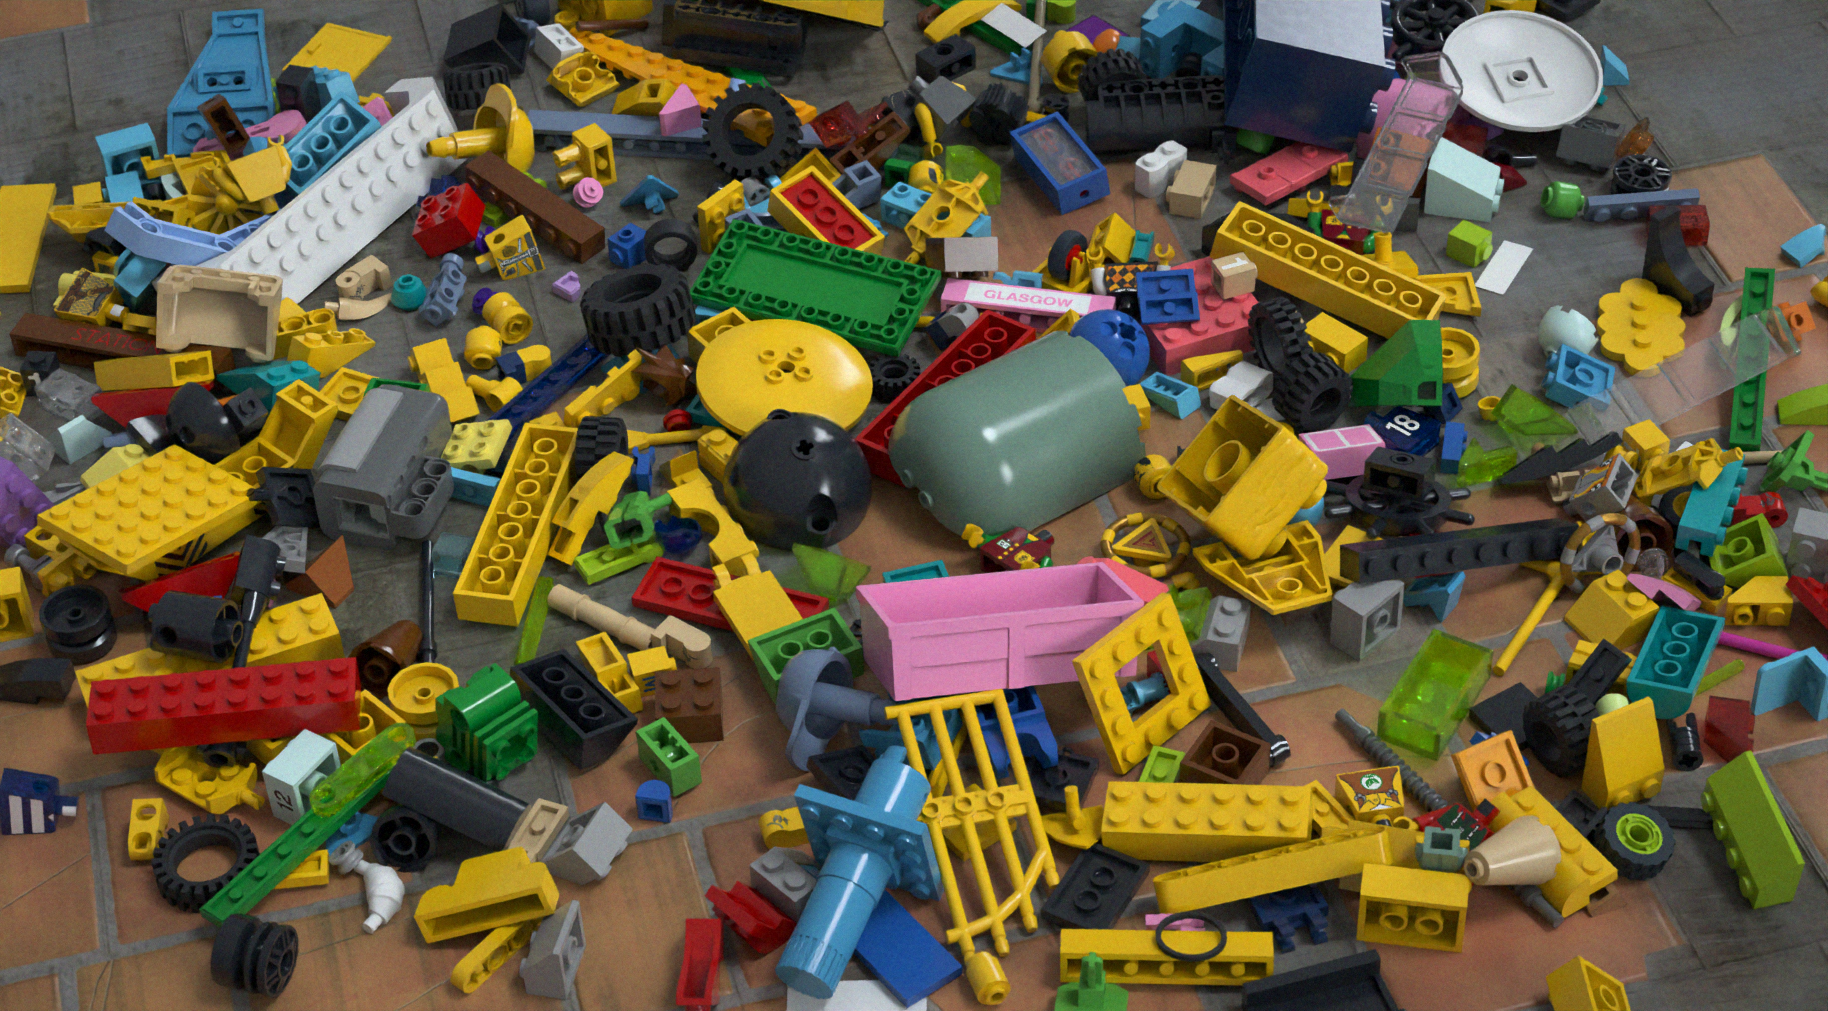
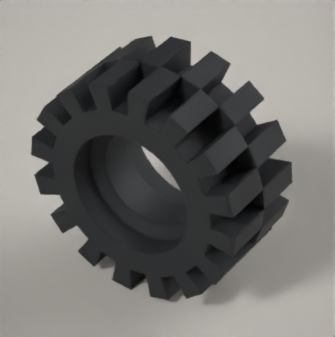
[868,354,920,404]

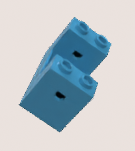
[1140,1,1224,87]

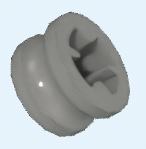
[329,840,363,874]

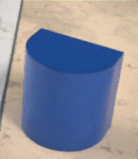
[635,780,673,823]

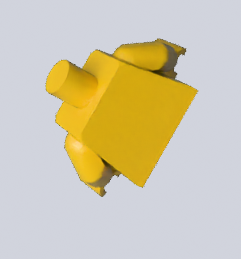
[203,135,292,215]

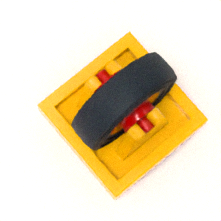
[1032,230,1105,294]

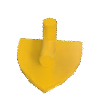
[1041,786,1104,850]

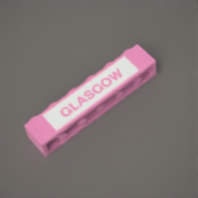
[941,278,1116,333]

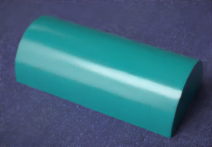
[1626,606,1725,719]

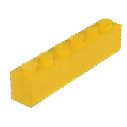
[1060,929,1274,985]

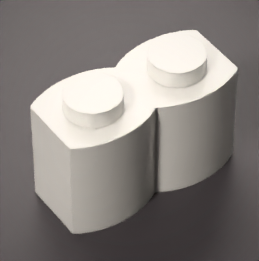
[1135,141,1187,198]
[1209,361,1273,410]

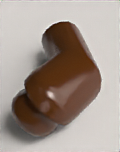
[916,4,941,31]

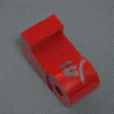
[1728,491,1788,528]

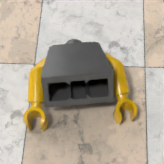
[909,76,977,160]

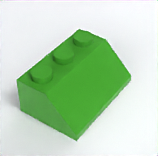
[748,607,864,705]

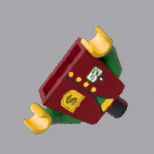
[1306,191,1393,255]
[961,524,1055,573]

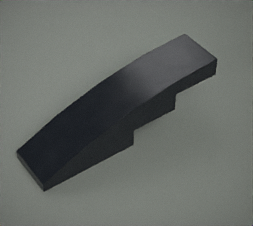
[1496,431,1623,484]

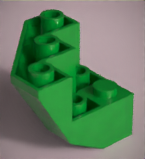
[1348,319,1443,408]

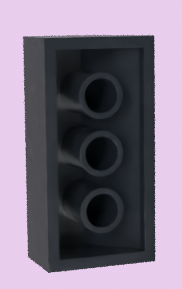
[510,648,638,770]

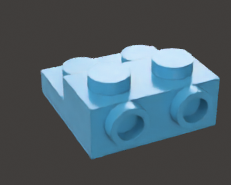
[1541,344,1615,413]

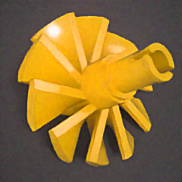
[187,164,264,235]

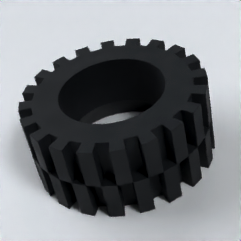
[702,82,803,183]

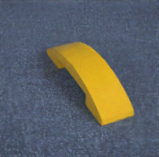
[924,0,1022,44]

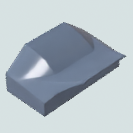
[93,431,137,464]

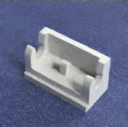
[534,23,584,70]

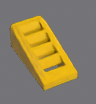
[1181,350,1243,392]

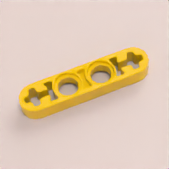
[451,908,556,994]

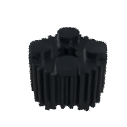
[969,83,1029,145]

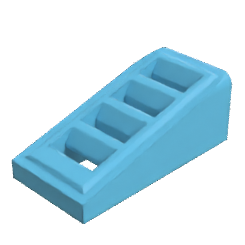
[1140,372,1201,419]

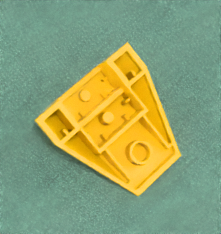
[1193,520,1332,615]

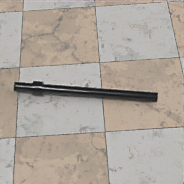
[418,540,438,663]

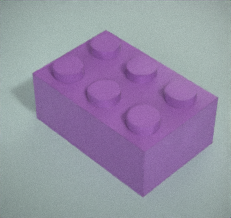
[0,456,55,549]

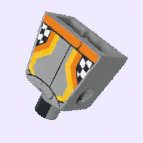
[1563,453,1638,522]

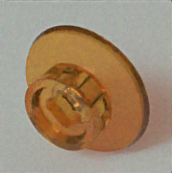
[1616,117,1654,157]

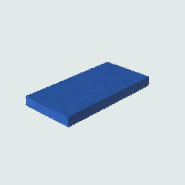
[853,890,963,1008]

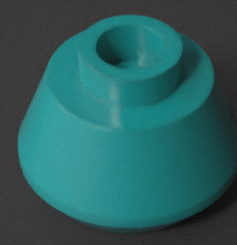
[391,274,427,311]

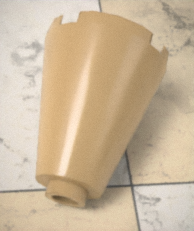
[1464,816,1561,885]

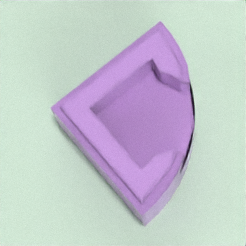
[552,271,581,303]

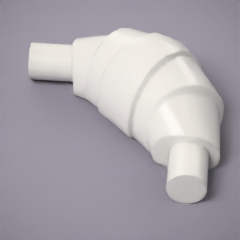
[354,859,405,934]

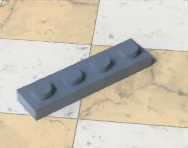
[1583,188,1700,222]

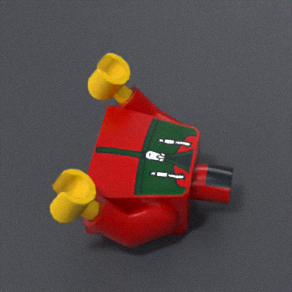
[1392,798,1501,893]

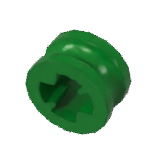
[1545,671,1565,694]

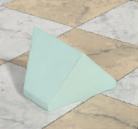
[44,414,114,465]

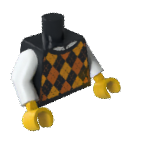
[1086,243,1175,318]

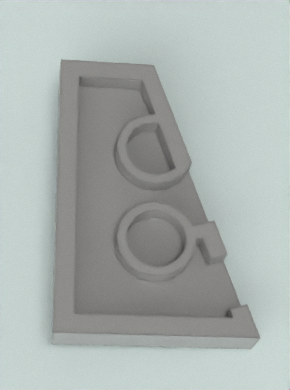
[263,526,308,574]

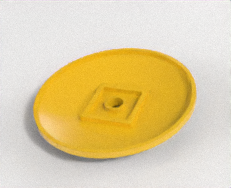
[696,319,873,436]

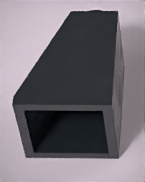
[444,3,531,75]

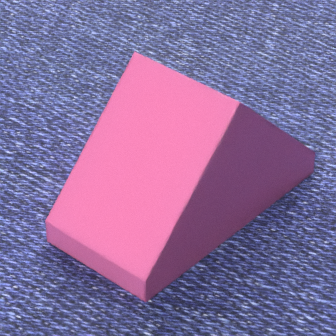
[659,84,702,136]

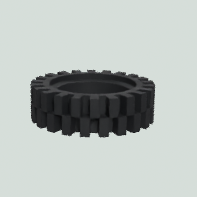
[1248,296,1313,388]
[152,814,260,913]

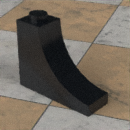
[1642,205,1715,317]

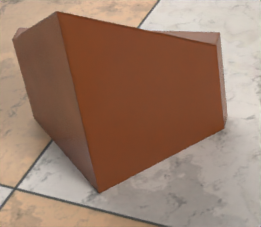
[286,535,354,609]

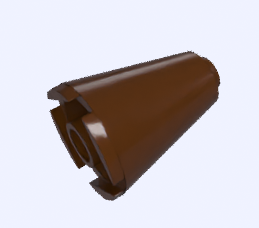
[1613,494,1675,571]
[348,620,422,699]

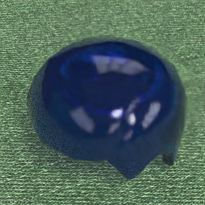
[653,515,702,555]

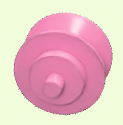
[573,177,603,208]

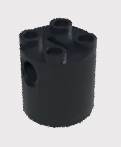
[148,590,243,663]

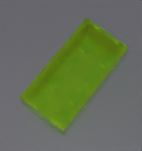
[1377,628,1494,761]

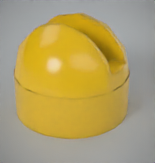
[1478,396,1503,421]

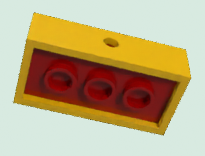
[767,165,885,256]

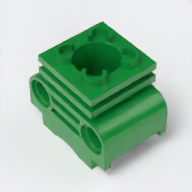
[435,663,538,782]

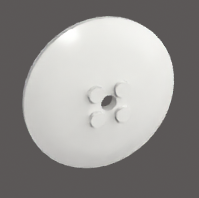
[1440,10,1603,132]

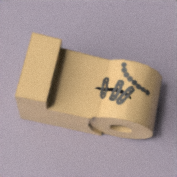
[336,255,393,301]
[651,615,713,669]

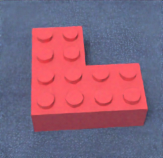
[1141,256,1259,376]

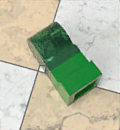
[884,144,925,187]

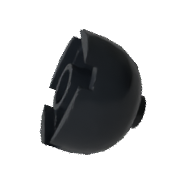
[369,804,440,873]

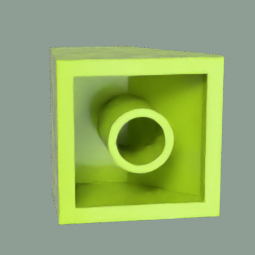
[1709,513,1789,588]

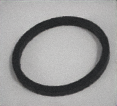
[1156,912,1227,962]

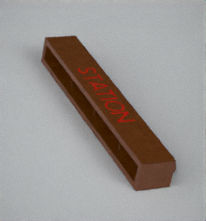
[9,313,236,392]

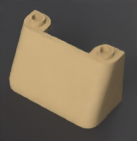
[156,265,283,363]

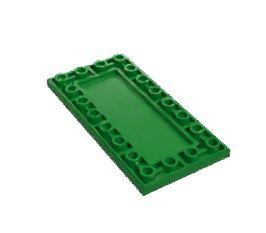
[690,219,942,357]

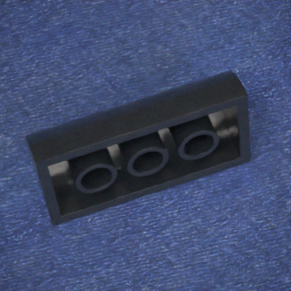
[381,746,531,851]

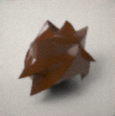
[631,345,698,406]

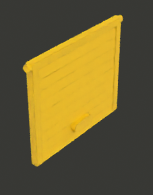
[282,23,392,82]

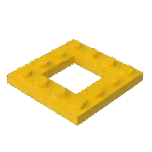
[1072,593,1212,775]

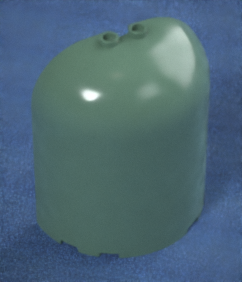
[888,331,1146,536]

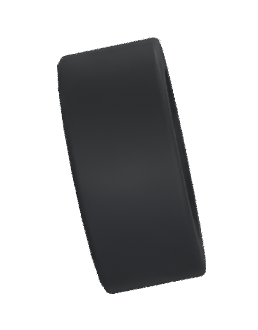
[643,219,698,271]

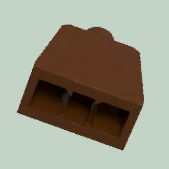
[197,94,250,154]

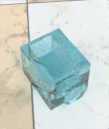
[431,532,476,579]

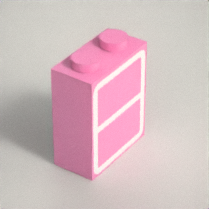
[1299,424,1386,480]

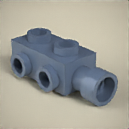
[419,253,467,327]

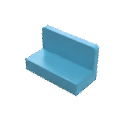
[451,467,501,507]

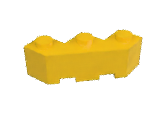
[407,338,480,424]

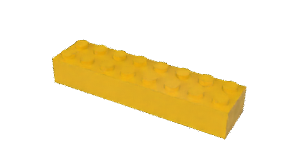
[1210,201,1447,339]
[453,423,578,627]
[75,593,345,711]

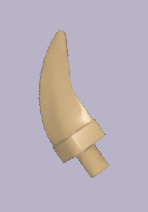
[324,293,391,320]

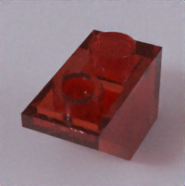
[1703,695,1755,763]

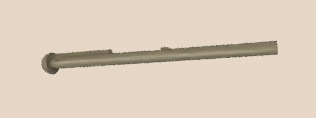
[1027,0,1046,114]

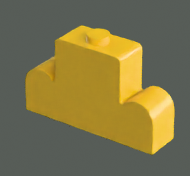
[414,846,559,944]

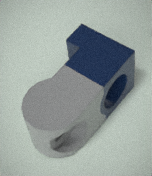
[924,302,979,350]

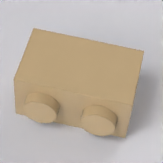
[1166,160,1216,219]

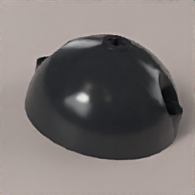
[723,409,872,551]

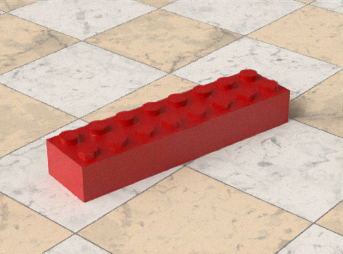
[855,309,1036,488]
[86,657,361,755]

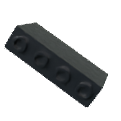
[1241,949,1406,1011]

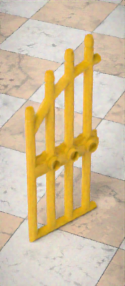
[884,688,1060,967]

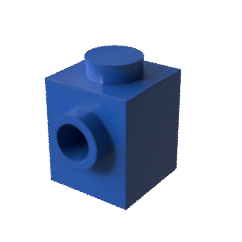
[607,223,646,269]

